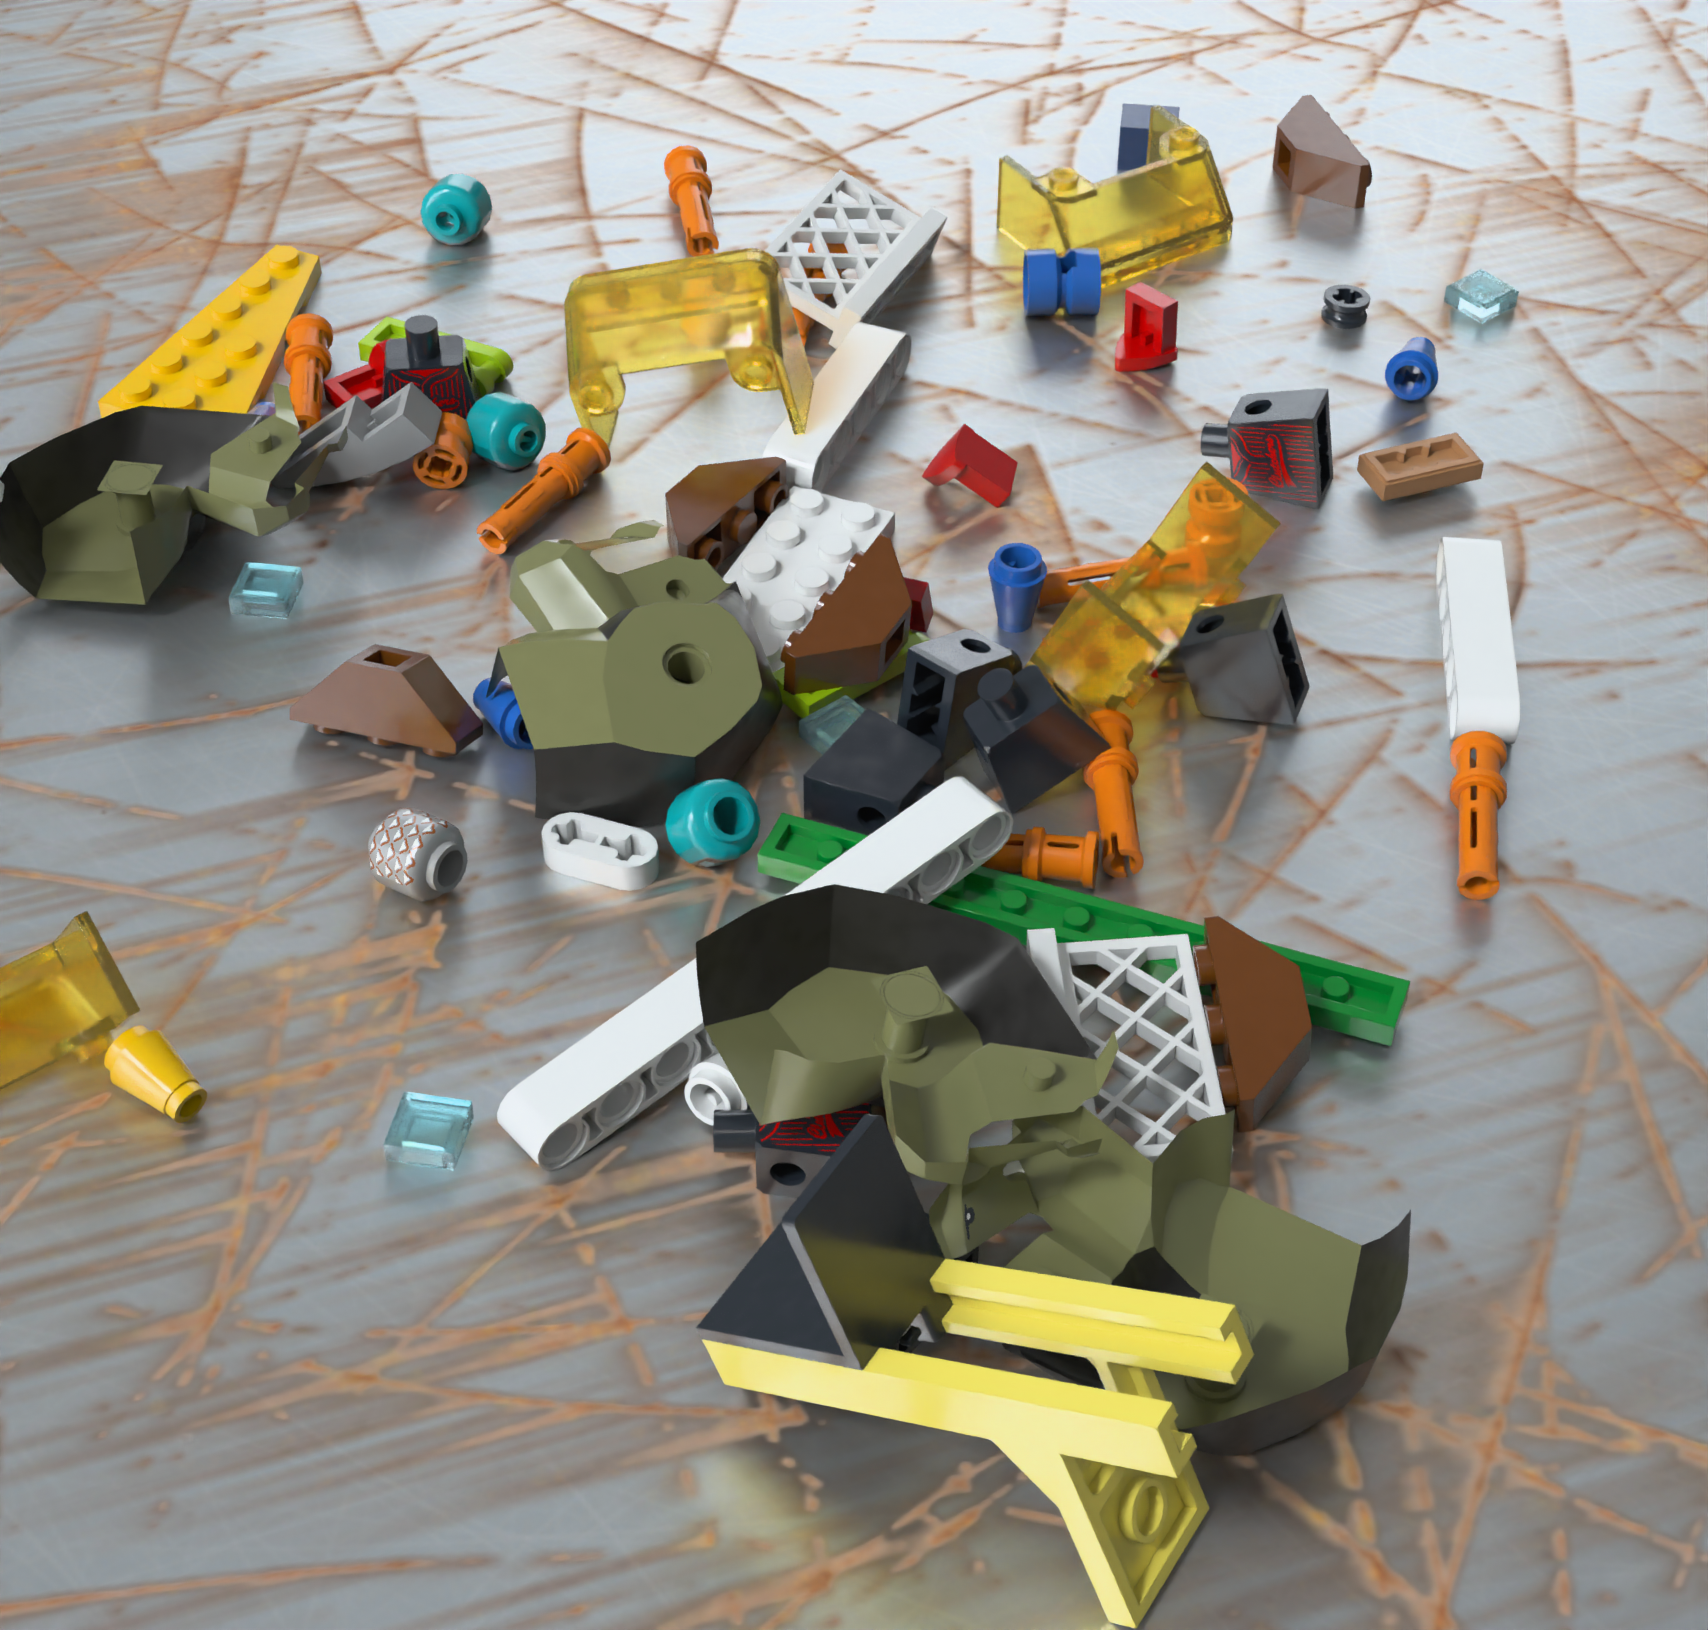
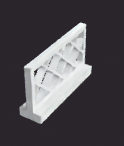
[745,169,948,349]
[1026,928,1233,1163]

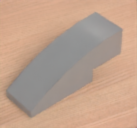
[270,382,442,489]

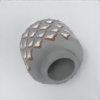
[369,807,468,901]

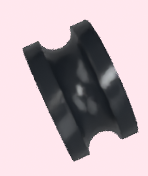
[1321,285,1370,329]

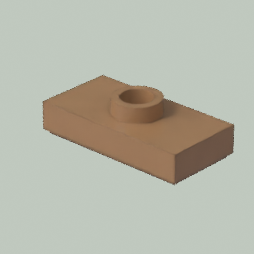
[1357,433,1484,501]

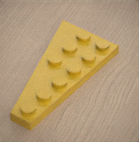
[98,245,322,418]

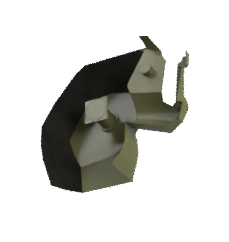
[0,382,348,605]
[486,520,783,827]
[696,884,1119,1186]
[929,1105,1411,1456]

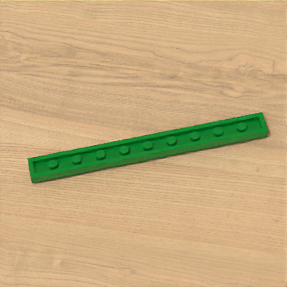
[757,813,1411,1046]

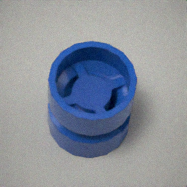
[1023,248,1101,317]

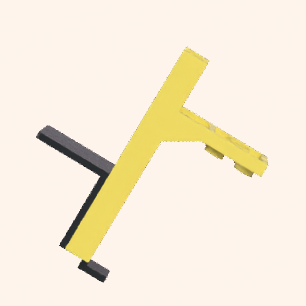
[696,1114,1254,1629]

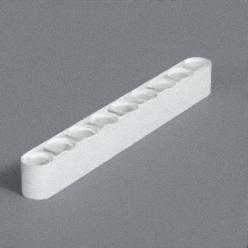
[497,776,1014,1171]

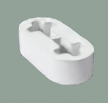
[541,812,660,891]

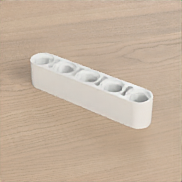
[763,322,912,493]
[1436,537,1520,744]

